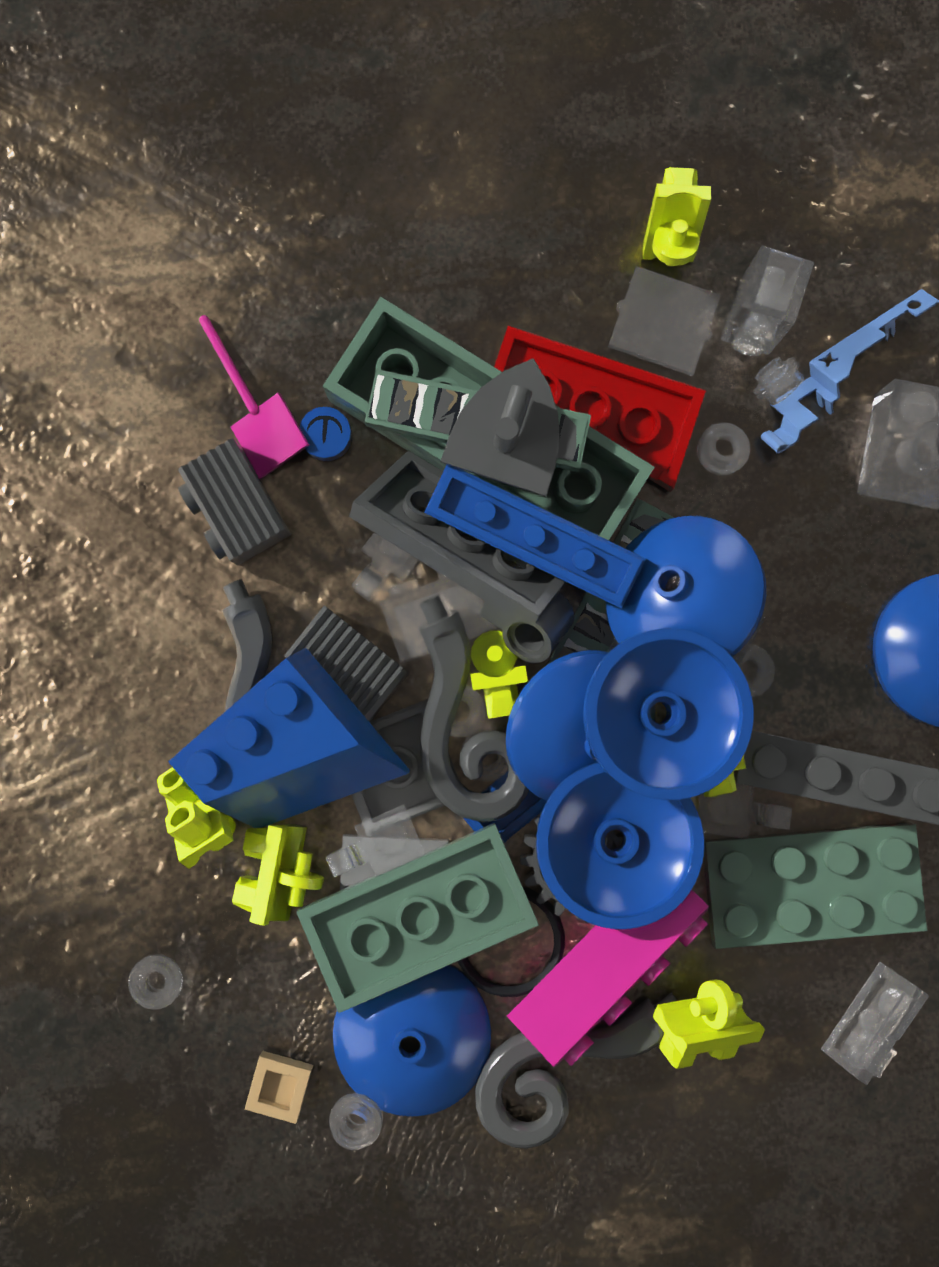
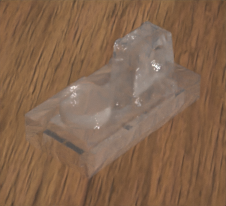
[821,962,929,1085]

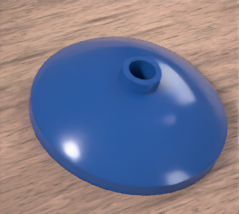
[605,516,766,657]
[872,574,939,727]
[583,628,754,800]
[506,650,656,800]
[536,762,704,929]
[333,964,491,1116]

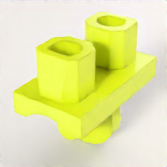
[643,167,711,267]
[470,630,528,719]
[157,767,236,869]
[232,824,324,926]
[653,979,765,1069]

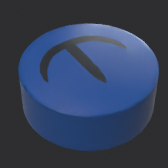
[299,407,352,461]

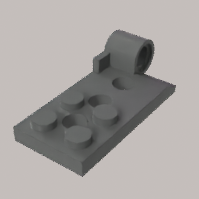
[349,450,575,663]

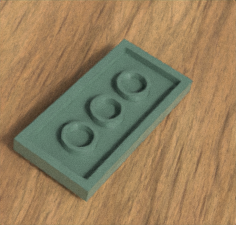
[703,822,927,949]
[296,823,539,1013]

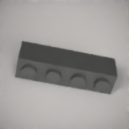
[734,731,939,825]

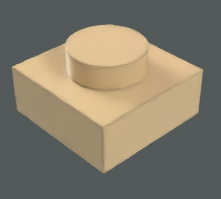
[244,1051,314,1124]

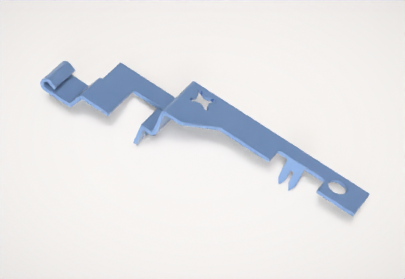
[761,289,939,454]

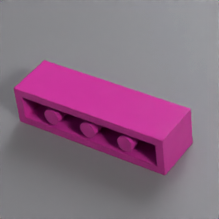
[507,890,709,1067]

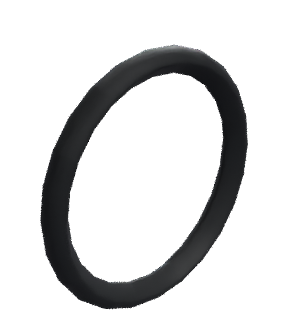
[458,887,565,997]

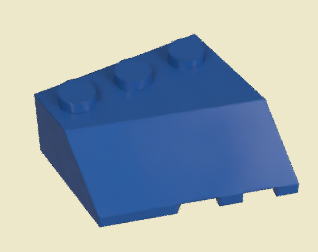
[168,648,410,828]

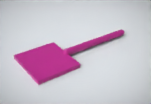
[199,315,309,479]

